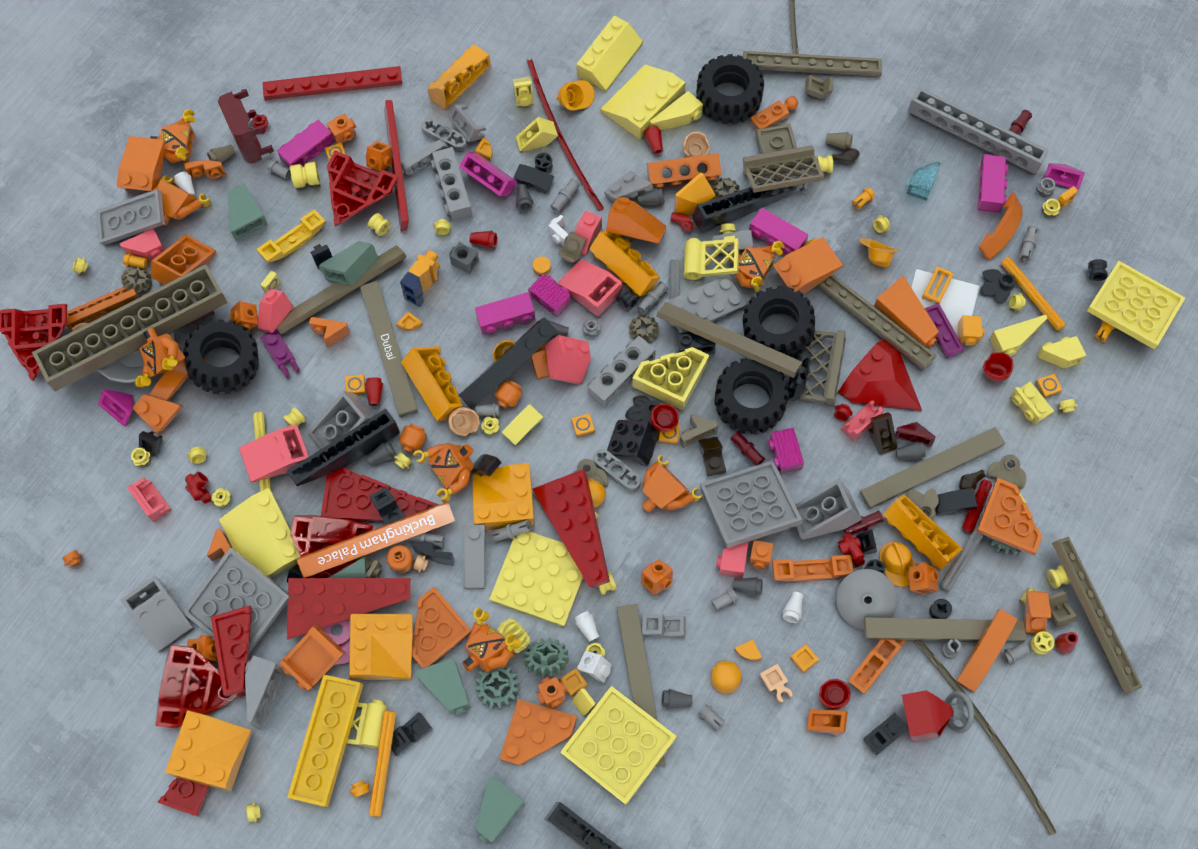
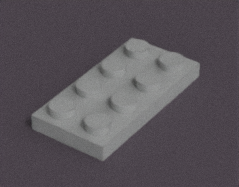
[96,189,165,246]
[664,275,746,333]

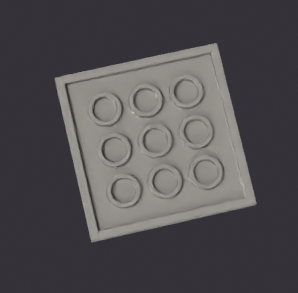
[700,460,802,548]
[183,548,291,654]

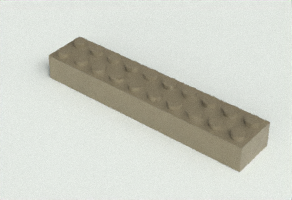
[32,264,228,392]

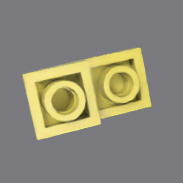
[502,404,544,445]

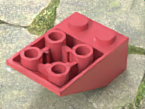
[557,259,622,317]
[239,425,309,483]

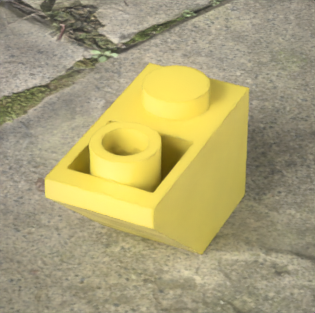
[513,76,534,106]
[1037,336,1087,369]

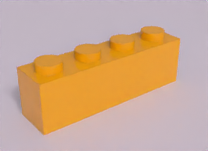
[428,44,491,110]
[589,231,660,296]
[401,346,463,421]
[883,494,963,570]

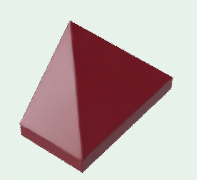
[895,422,936,447]

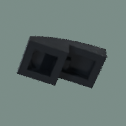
[513,164,554,194]
[471,454,502,477]
[369,487,405,525]
[935,488,977,516]
[413,542,454,566]
[863,712,909,755]
[391,713,432,756]

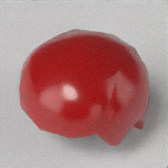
[983,352,1014,382]
[650,404,679,433]
[819,679,851,710]

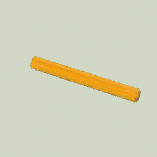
[1001,257,1066,331]
[368,711,396,817]

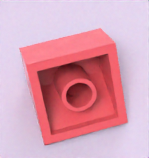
[545,335,591,385]

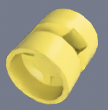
[290,161,320,189]

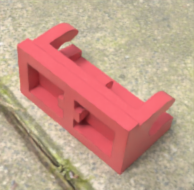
[841,401,884,442]
[127,477,172,522]

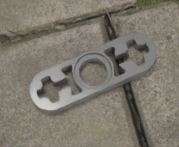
[422,118,468,152]
[401,139,449,175]
[593,449,641,492]

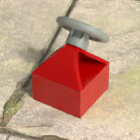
[902,690,974,742]

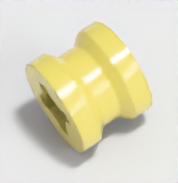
[816,155,833,174]
[368,213,391,236]
[282,407,307,426]
[1046,565,1071,589]
[597,571,617,595]
[1030,631,1055,655]

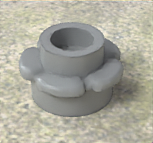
[1037,178,1056,195]
[582,319,601,336]

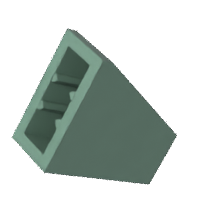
[228,183,267,241]
[319,241,379,286]
[415,658,471,716]
[475,775,525,845]

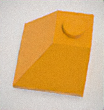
[674,172,716,215]

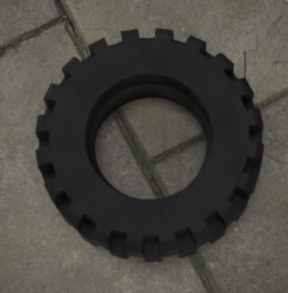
[696,54,764,124]
[743,286,815,358]
[183,320,259,394]
[714,358,789,434]

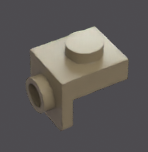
[805,75,834,100]
[1049,591,1077,627]

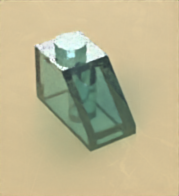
[905,161,941,201]

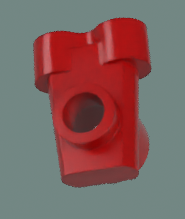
[185,471,212,503]
[837,533,865,567]

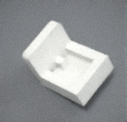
[549,215,568,247]
[577,651,612,683]

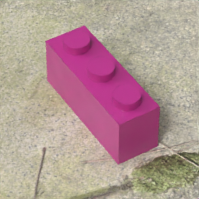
[277,119,335,168]
[459,152,518,197]
[977,154,1008,213]
[749,208,809,255]
[475,292,536,335]

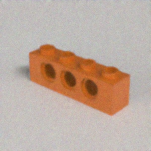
[646,153,722,188]

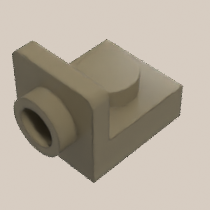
[558,231,588,263]
[356,555,382,578]

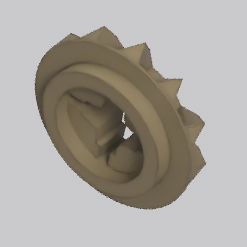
[712,177,740,199]
[121,266,152,292]
[629,314,659,342]

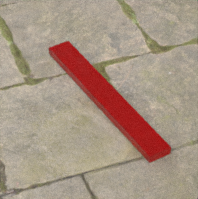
[384,100,409,231]

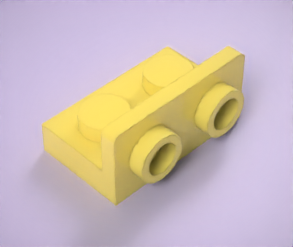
[1011,381,1054,425]

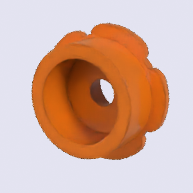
[62,550,82,567]

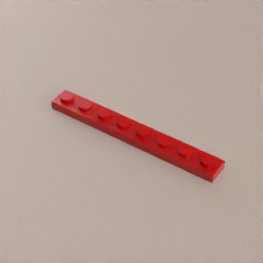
[263,66,402,100]

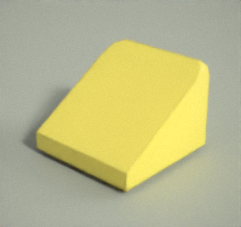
[572,688,596,716]

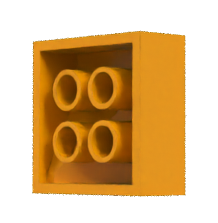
[473,463,535,530]
[349,614,412,680]
[165,710,252,792]

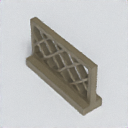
[743,145,824,193]
[798,330,846,407]

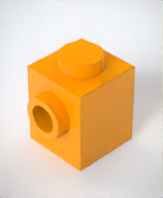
[958,315,985,346]

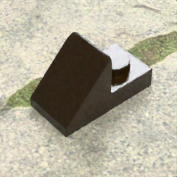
[868,412,898,454]
[698,437,726,477]

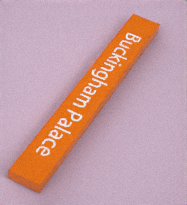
[296,502,455,578]

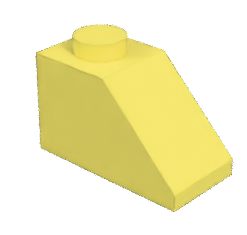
[516,117,558,152]

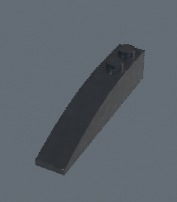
[692,175,797,232]
[459,317,558,409]
[286,409,400,486]
[544,802,622,849]

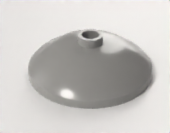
[836,569,898,630]

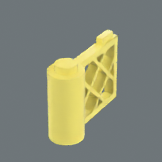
[684,236,739,280]
[346,700,388,749]

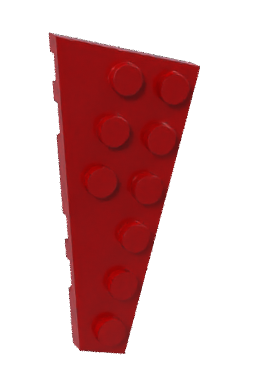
[321,468,439,523]
[532,469,610,588]
[287,578,411,640]

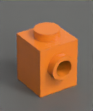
[749,540,773,569]

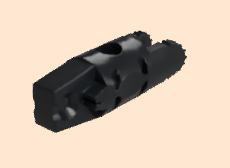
[788,353,811,402]

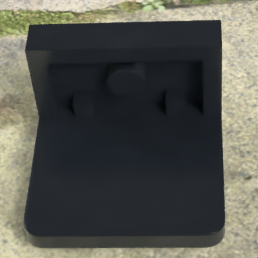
[607,420,660,466]

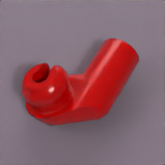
[670,212,693,232]

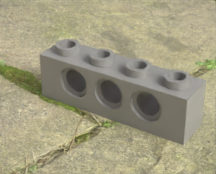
[430,147,473,221]
[587,336,656,408]

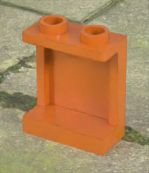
[279,624,346,690]

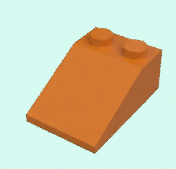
[117,136,165,192]
[606,197,666,244]
[151,234,216,285]
[773,237,844,295]

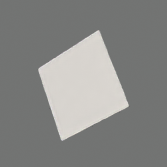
[911,269,979,337]

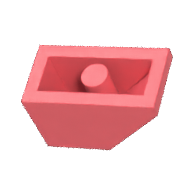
[574,210,602,257]
[120,228,165,261]
[258,289,294,333]
[716,542,748,578]

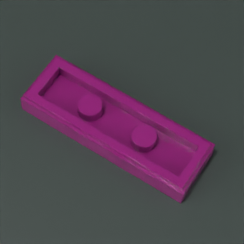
[925,303,965,359]

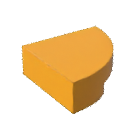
[475,138,493,161]
[396,311,423,331]
[735,639,762,661]

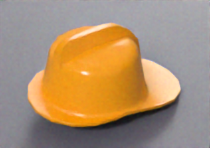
[555,80,594,111]
[859,238,899,268]
[879,541,915,587]

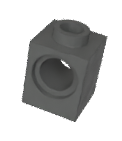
[449,242,479,274]

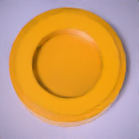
[532,256,551,275]

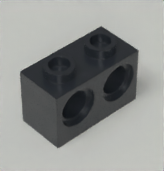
[674,331,716,355]

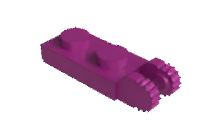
[260,329,300,378]

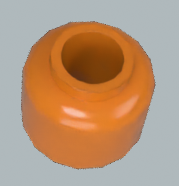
[494,379,523,408]
[399,423,427,453]
[387,545,414,574]

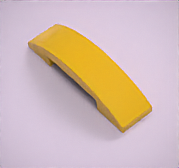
[256,209,326,263]

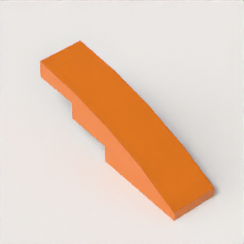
[956,609,1018,692]
[848,639,907,694]

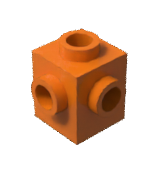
[326,113,356,144]
[366,141,392,172]
[230,301,258,331]
[641,559,673,595]
[908,562,939,594]
[187,635,218,663]
[536,677,567,708]

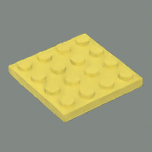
[1087,261,1185,350]
[489,532,584,628]
[560,686,677,805]

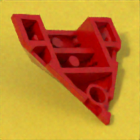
[327,150,399,227]
[0,304,67,381]
[838,339,922,412]
[290,515,373,578]
[155,645,246,728]

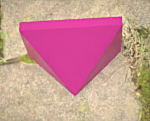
[1044,163,1085,190]
[98,389,133,426]

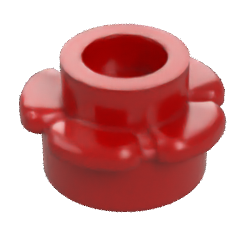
[251,114,268,129]
[834,404,853,421]

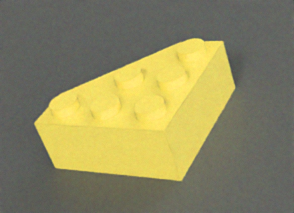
[632,347,710,411]

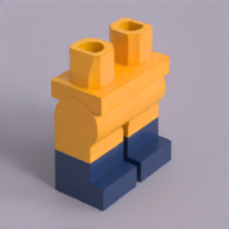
[400,250,440,307]

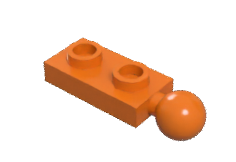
[750,96,799,129]

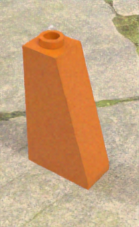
[874,276,939,348]

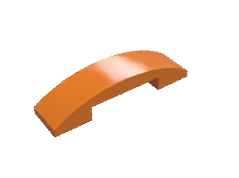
[978,193,1023,260]
[150,357,208,402]
[772,555,854,582]

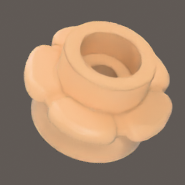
[413,554,429,573]

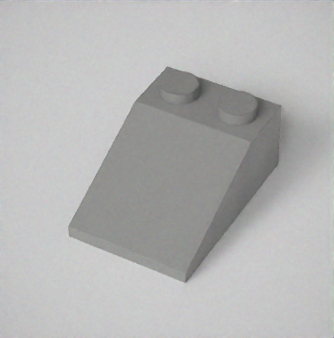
[307,391,374,449]
[795,479,862,540]
[245,655,285,730]

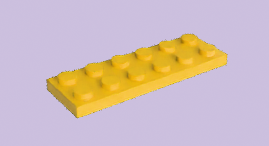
[287,675,363,808]

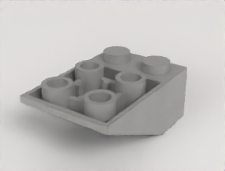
[121,576,193,652]

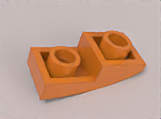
[184,160,226,179]

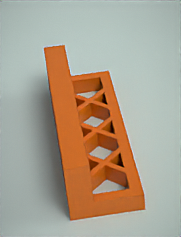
[66,287,140,332]

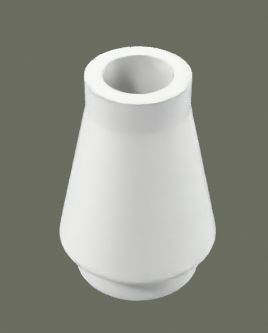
[174,172,196,196]
[782,592,803,623]
[574,611,600,642]

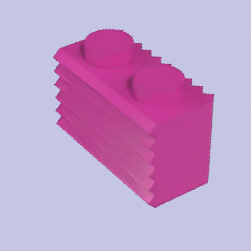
[528,274,571,317]
[768,428,804,473]

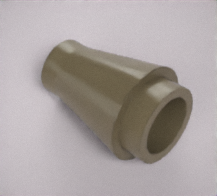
[826,132,853,150]
[207,144,235,163]

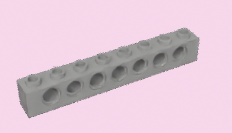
[908,87,1049,175]

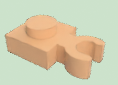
[759,664,793,704]

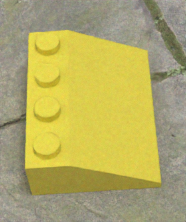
[600,64,686,139]
[219,488,301,579]

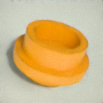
[349,780,370,798]

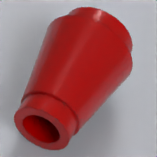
[644,126,663,154]
[469,230,498,249]
[364,377,383,406]
[1055,632,1078,654]

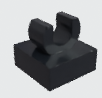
[310,244,333,269]
[139,431,162,456]

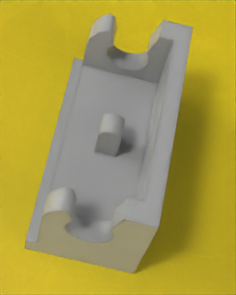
[449,104,486,142]

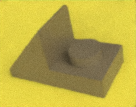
[680,415,718,448]

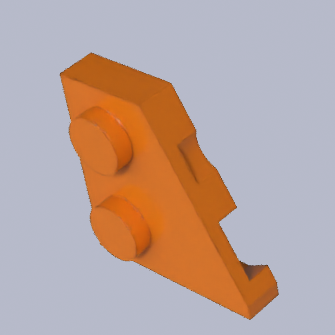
[132,394,183,434]

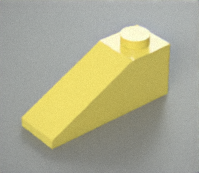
[649,91,703,131]
[990,315,1047,357]

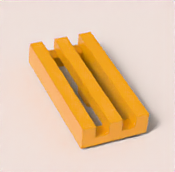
[922,266,954,304]

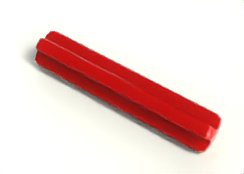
[962,479,992,533]

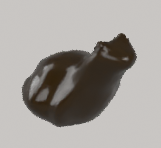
[832,148,860,164]
[959,469,986,490]

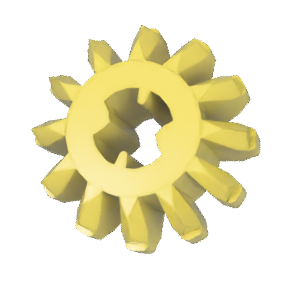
[497,618,530,653]

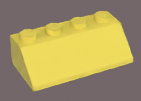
[576,15,643,92]

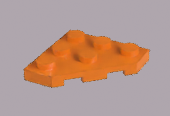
[977,478,1042,556]
[412,587,471,669]
[500,699,577,766]

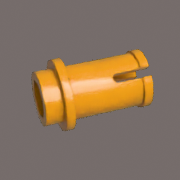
[852,187,875,210]
[123,253,148,269]
[1095,320,1115,342]

